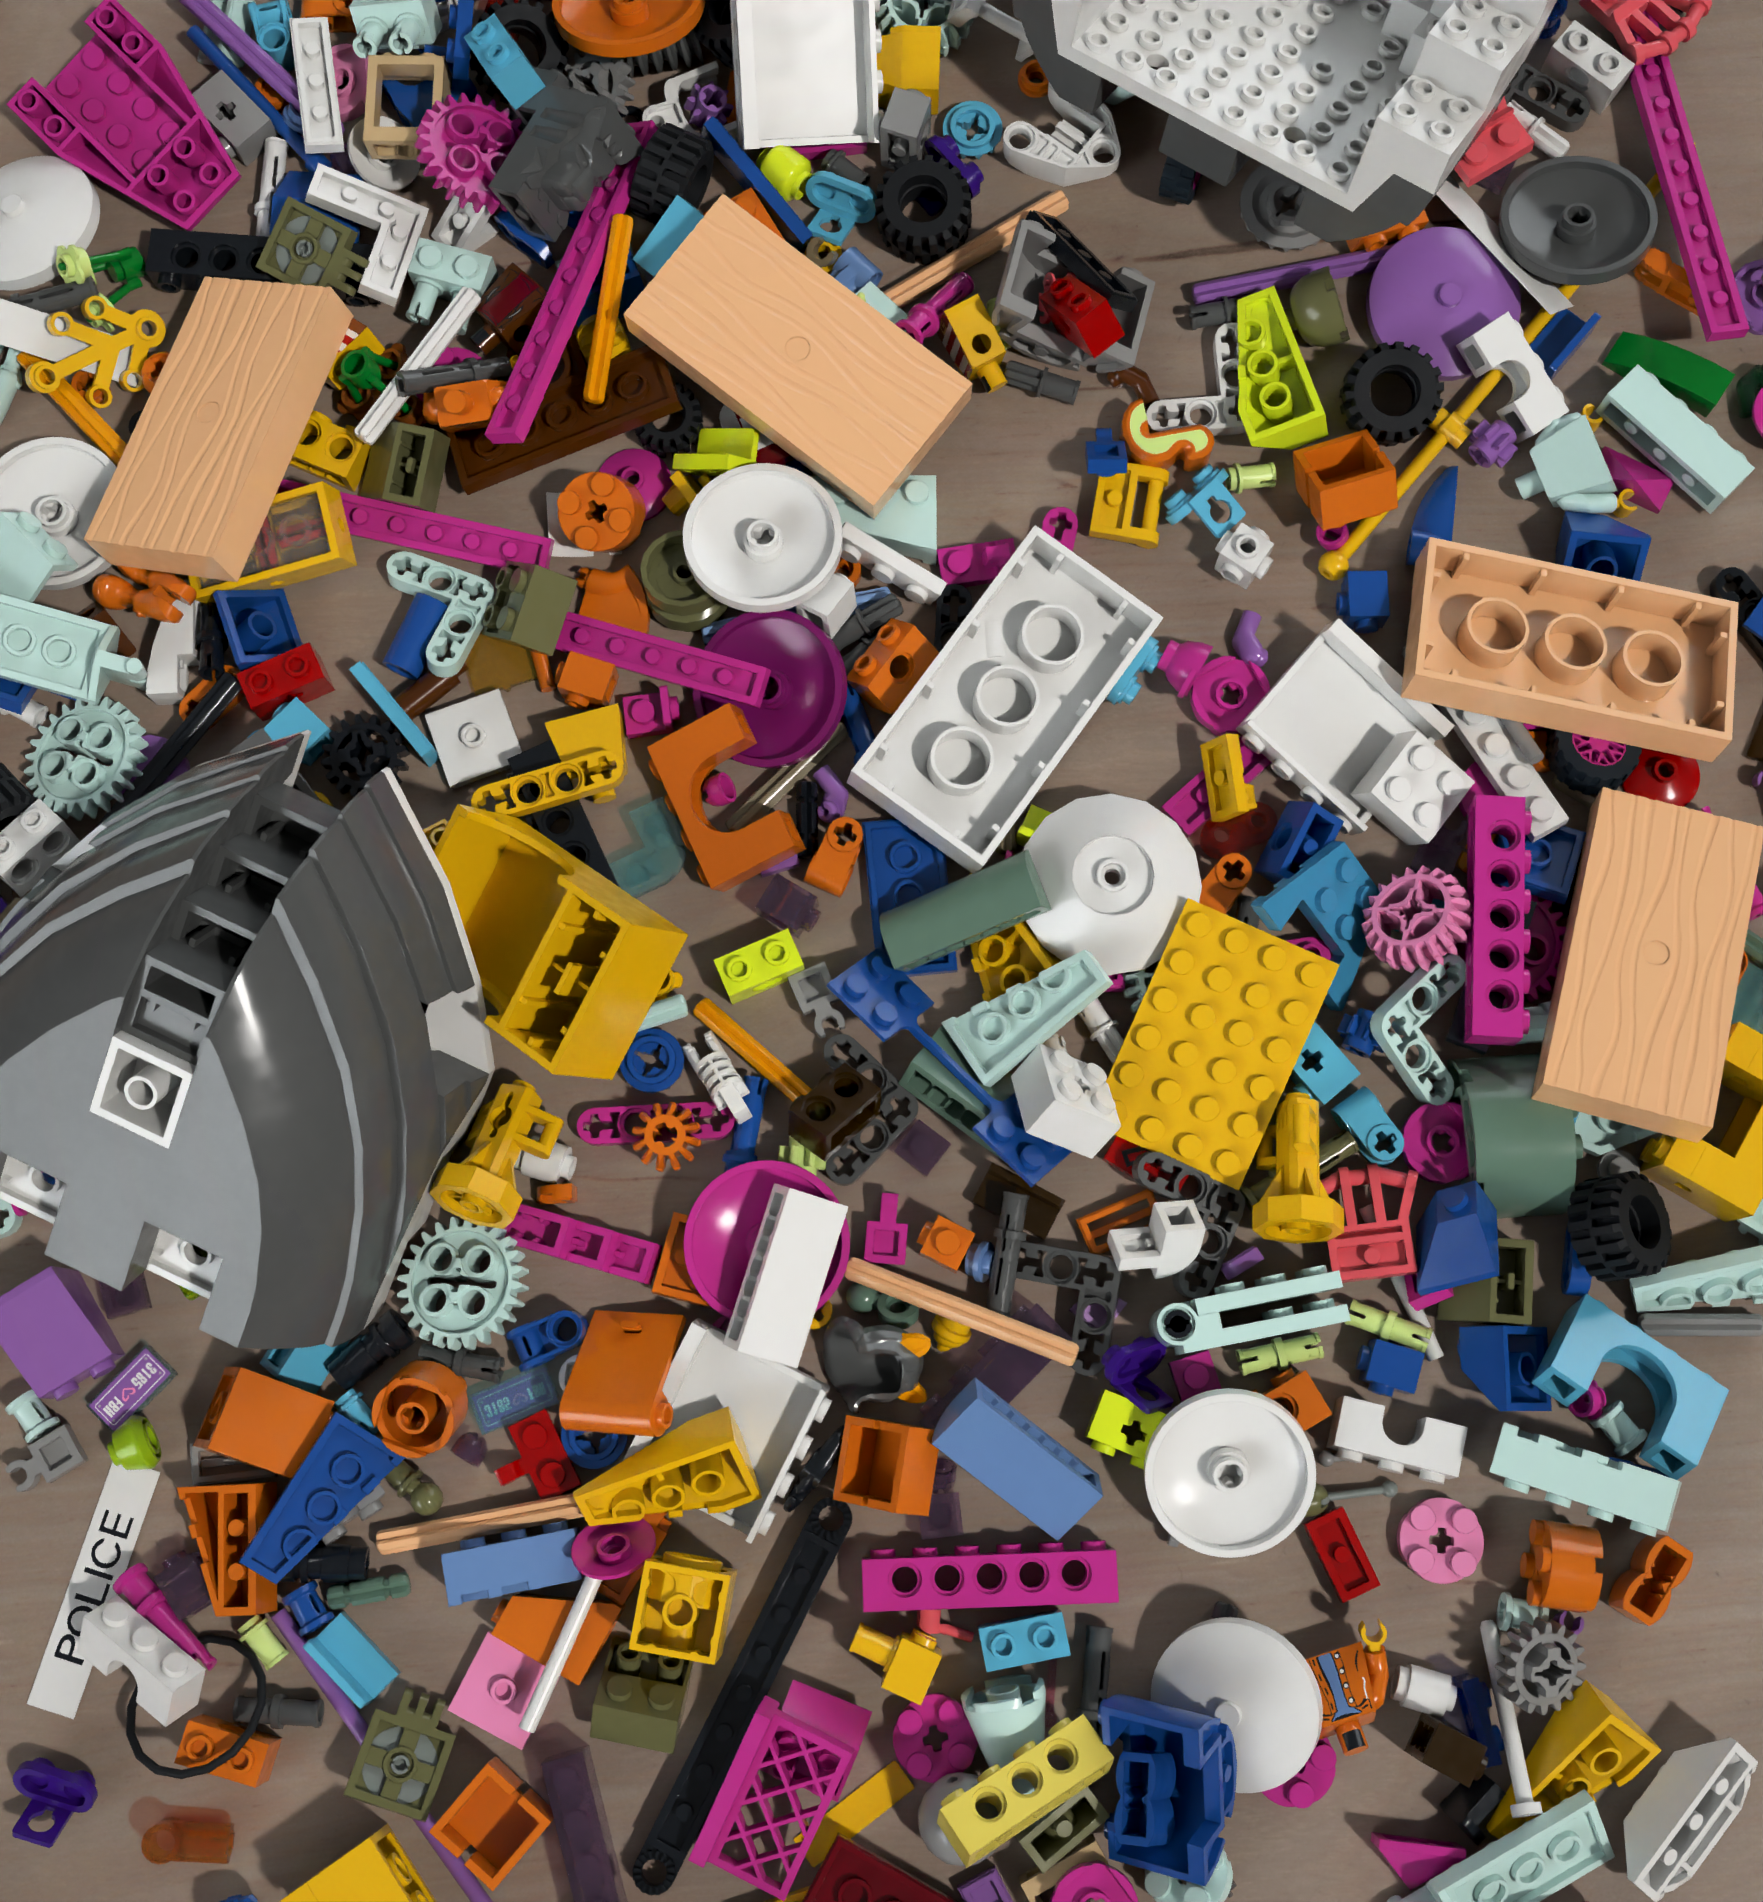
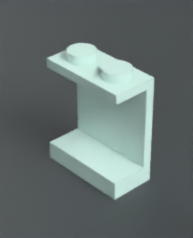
[0,511,78,603]

